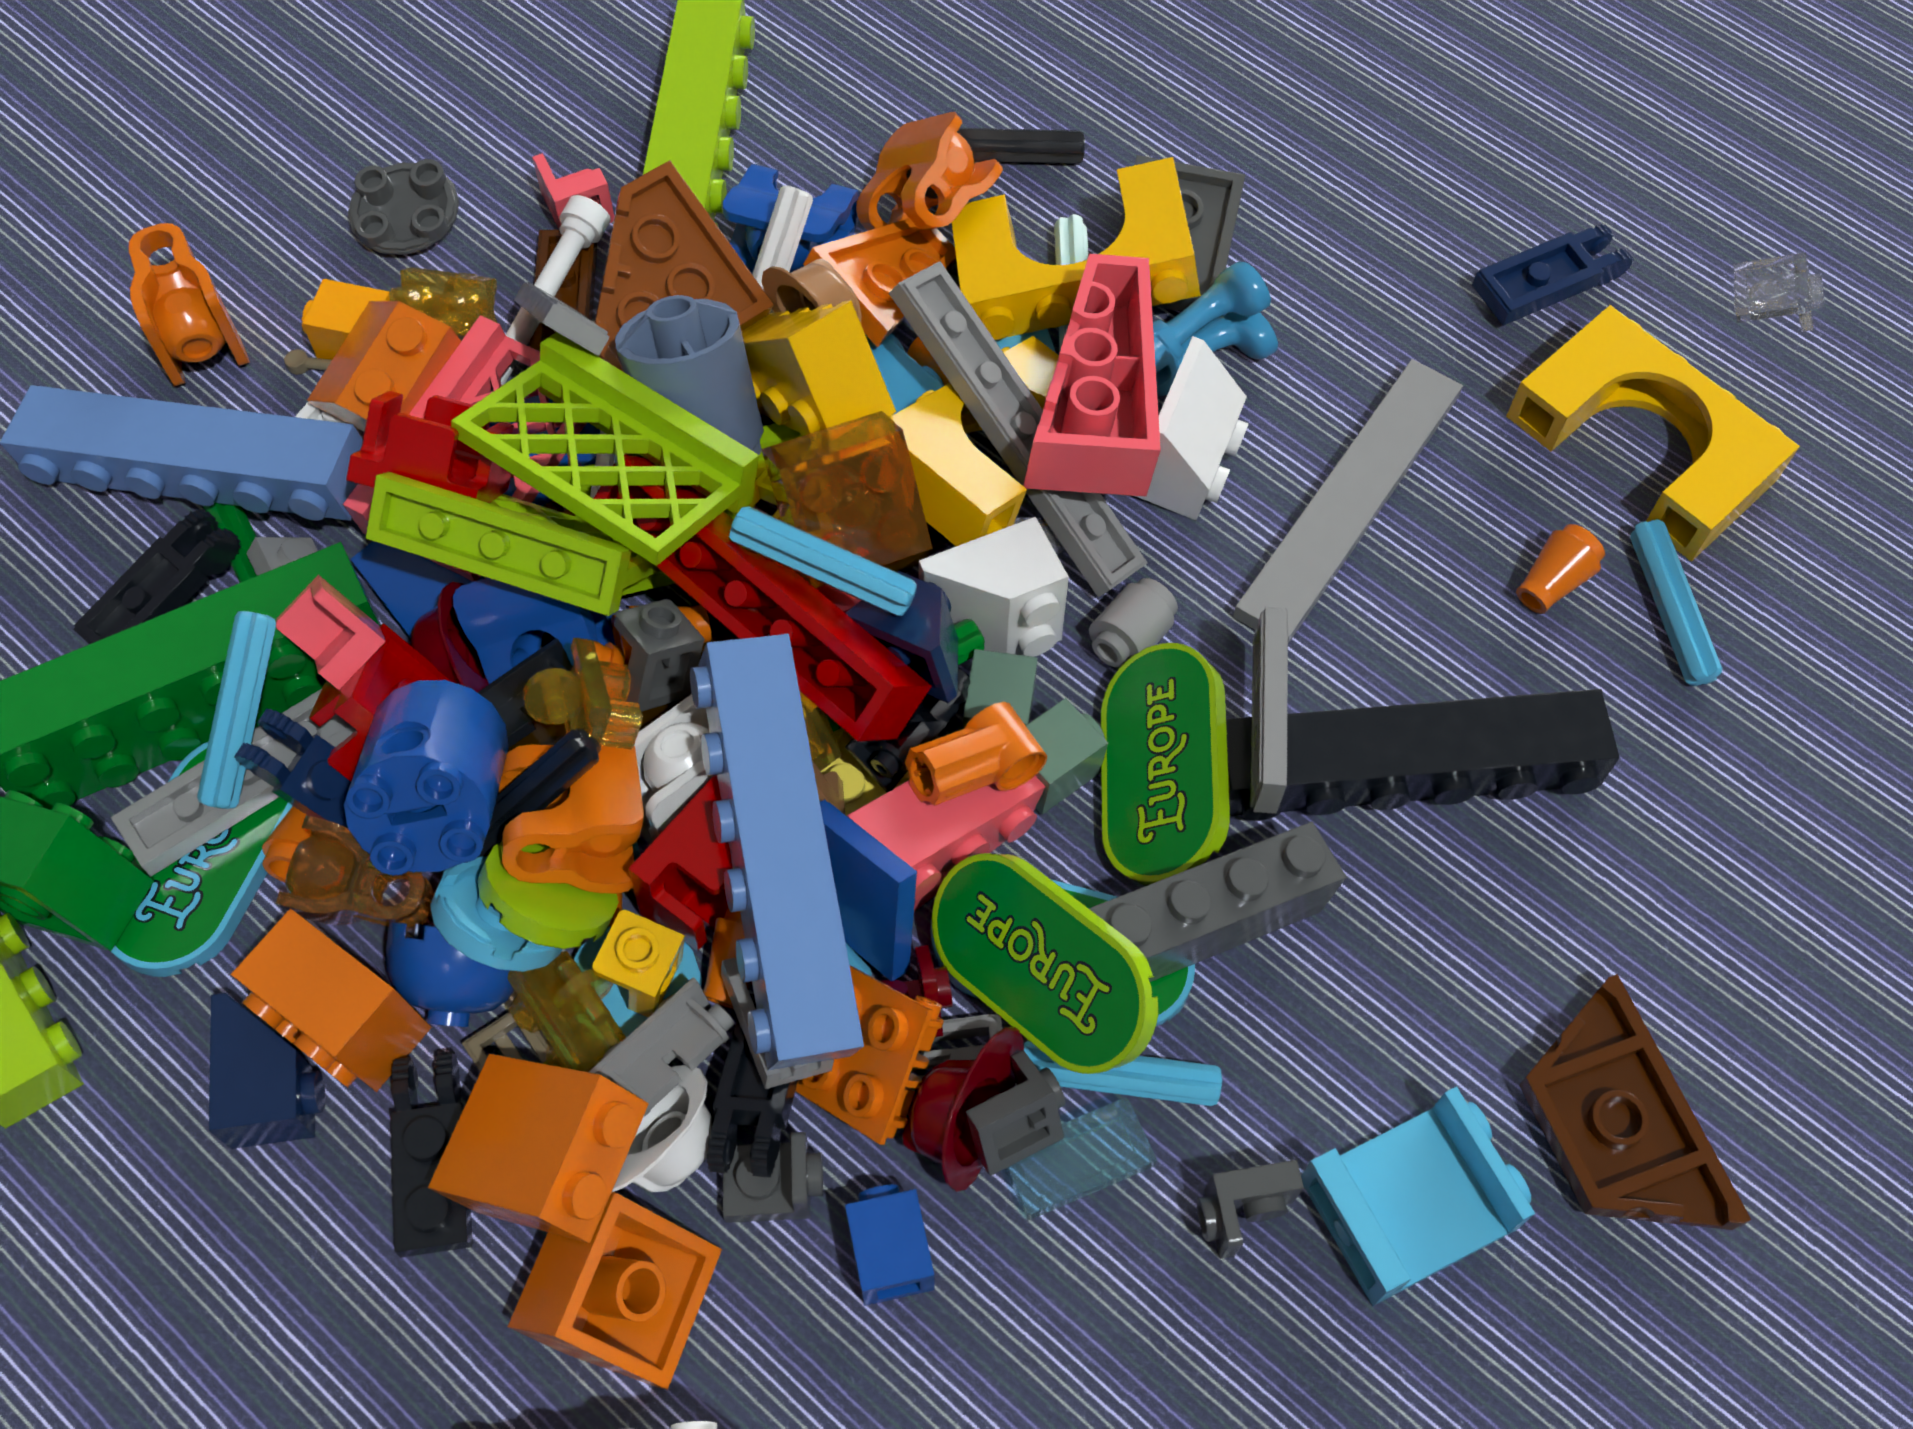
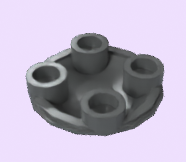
[348,159,459,255]

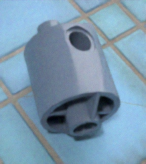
[615,295,764,455]

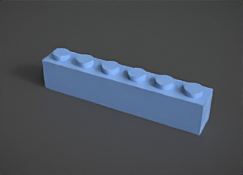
[0,385,363,521]
[690,634,864,1071]

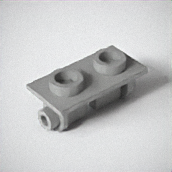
[589,977,734,1117]

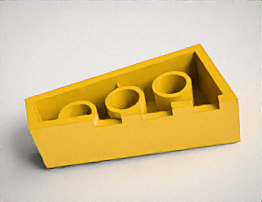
[741,300,896,449]

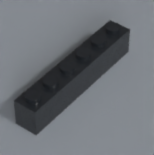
[1226,689,1620,821]

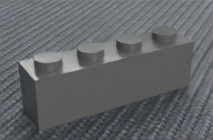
[1089,821,1347,982]

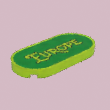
[1101,643,1230,886]
[932,853,1158,1074]

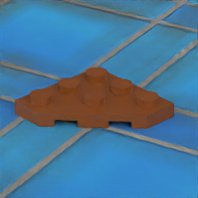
[590,160,774,371]

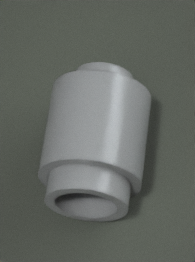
[1089,578,1178,667]

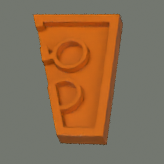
[803,218,956,348]

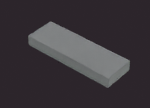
[1250,607,1288,814]

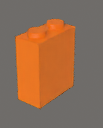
[428,1054,649,1244]

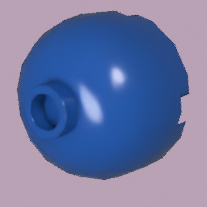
[386,922,522,1027]

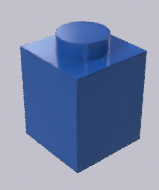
[845,1184,935,1306]

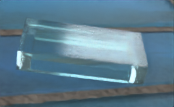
[1005,1097,1157,1221]

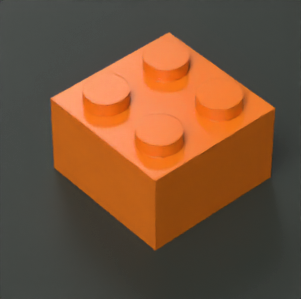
[230,908,432,1092]

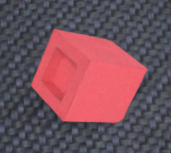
[532,153,615,229]
[276,574,385,690]

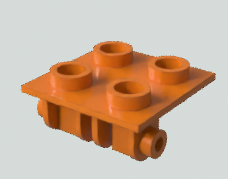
[795,965,944,1145]

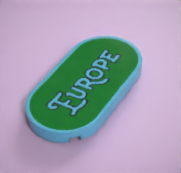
[111,742,293,977]

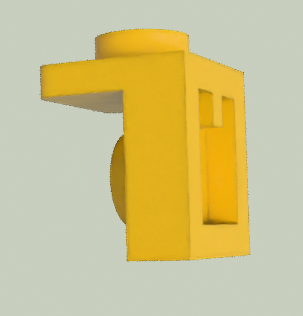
[592,910,685,1017]

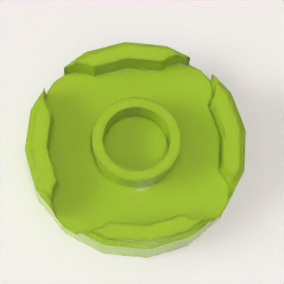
[478,842,619,949]

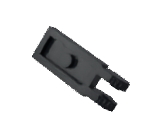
[73,509,241,644]
[707,994,798,1178]
[391,1051,473,1258]

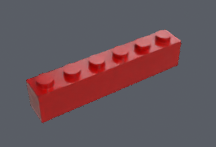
[593,454,932,741]

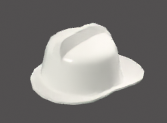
[612,1065,714,1192]

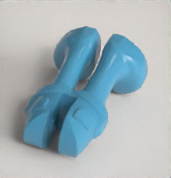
[1153,261,1278,397]

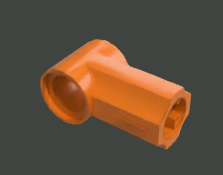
[905,702,1048,806]

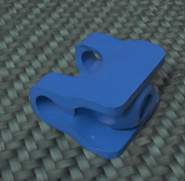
[723,164,859,274]
[453,577,615,684]

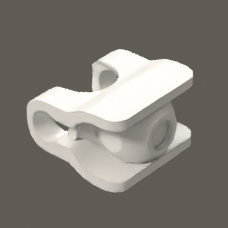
[628,694,714,845]

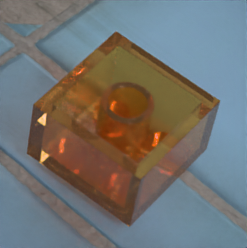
[761,411,933,588]

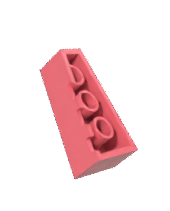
[1023,254,1161,496]

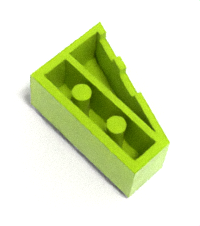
[0,913,84,1129]

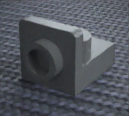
[614,599,705,713]
[965,1050,1066,1176]
[723,1132,823,1223]
[1197,1160,1304,1259]

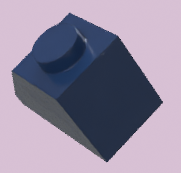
[846,571,959,703]
[209,993,325,1149]

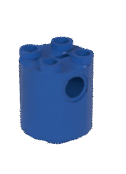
[344,680,509,876]

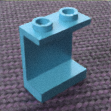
[1301,1086,1535,1306]

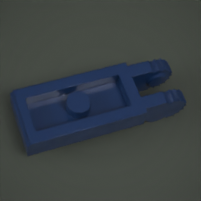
[1472,224,1634,326]
[234,708,370,856]

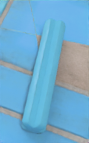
[729,506,917,616]
[1630,519,1722,687]
[197,611,276,809]
[1024,1041,1222,1106]

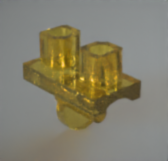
[389,267,498,336]
[523,638,642,750]
[507,951,626,1072]

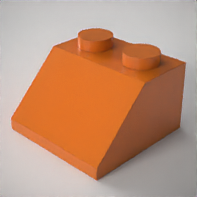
[307,301,461,432]
[507,1192,722,1390]

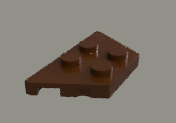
[1519,974,1751,1230]

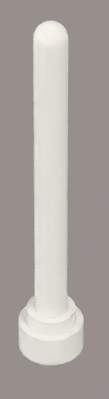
[491,195,611,392]

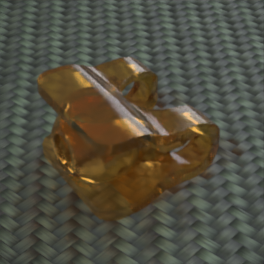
[275,815,435,931]

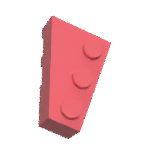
[847,775,1046,912]

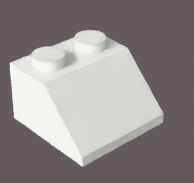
[1136,336,1249,520]
[919,516,1069,657]

